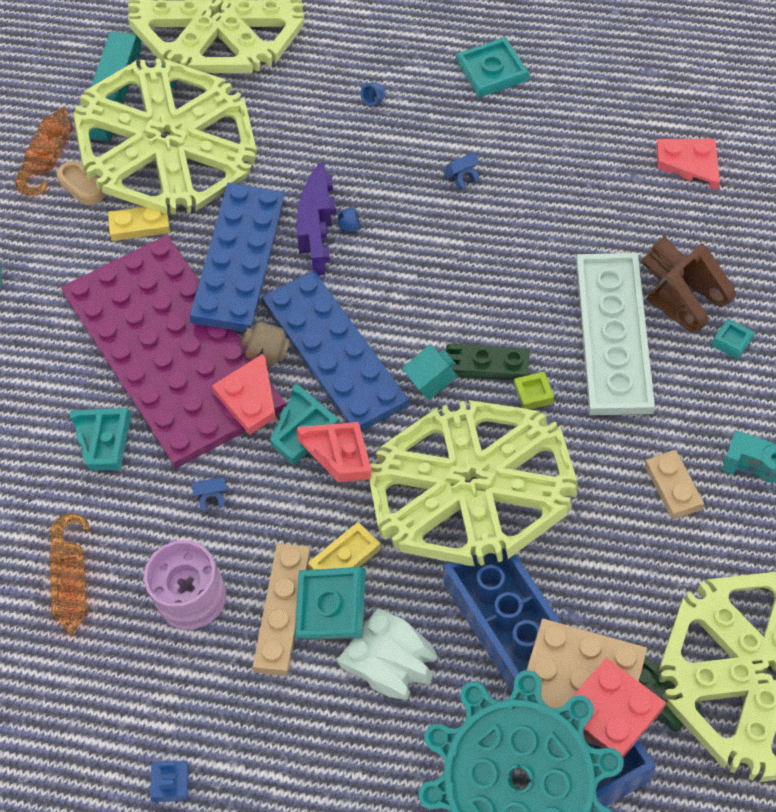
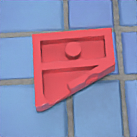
[656,139,720,189]
[212,354,276,435]
[296,422,372,482]

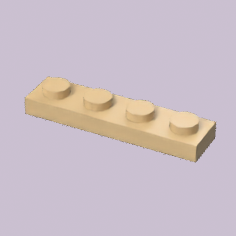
[253,543,311,676]

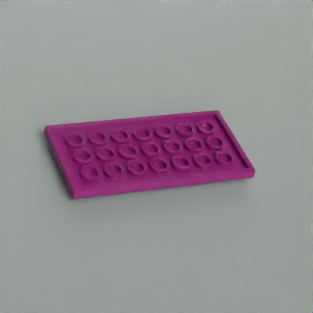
[61,235,286,469]

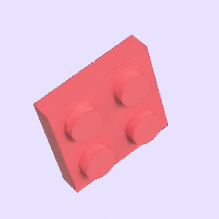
[572,657,666,758]

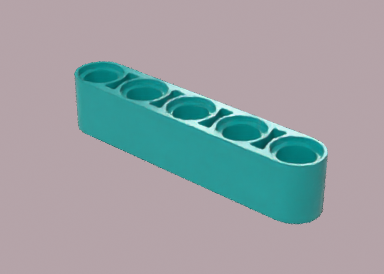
[84,31,141,142]

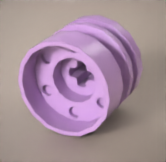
[143,540,227,630]

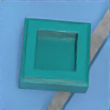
[711,318,755,360]

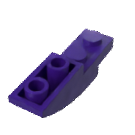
[296,163,336,276]

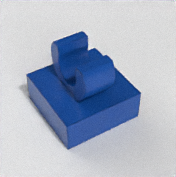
[442,152,480,189]
[191,477,227,511]
[150,761,189,803]

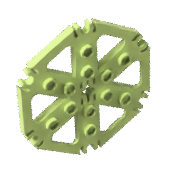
[128,0,304,73]
[73,58,257,215]
[370,400,578,567]
[658,572,776,782]

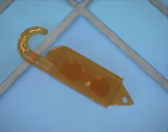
[15,106,73,196]
[49,513,90,637]

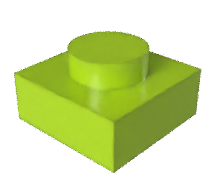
[514,371,554,410]

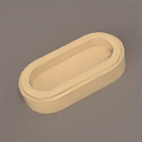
[57,161,106,205]

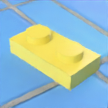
[108,204,170,241]
[308,522,381,570]

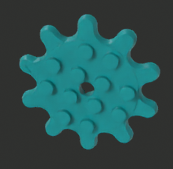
[419,670,624,812]

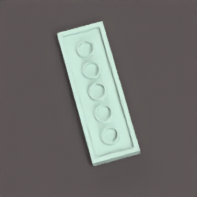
[576,253,655,415]

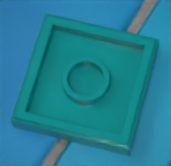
[456,37,530,98]
[295,567,366,640]

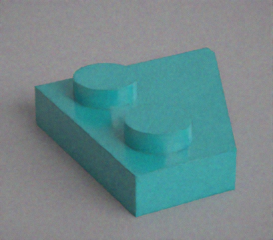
[270,383,339,465]
[69,408,132,471]

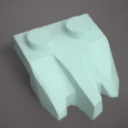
[337,608,438,700]

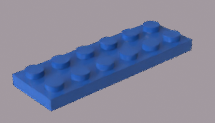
[190,183,285,332]
[261,270,409,431]

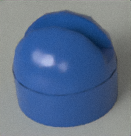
[360,82,385,106]
[338,207,360,232]

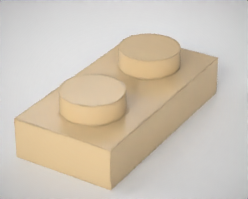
[645,450,704,520]

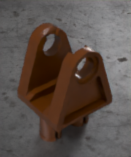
[640,235,736,333]

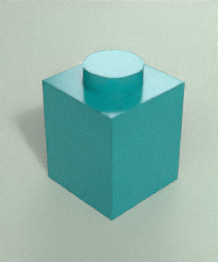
[402,344,458,400]

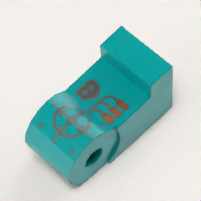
[721,430,776,483]

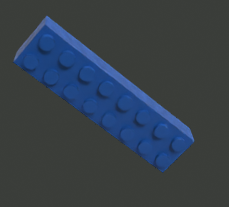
[443,548,656,807]

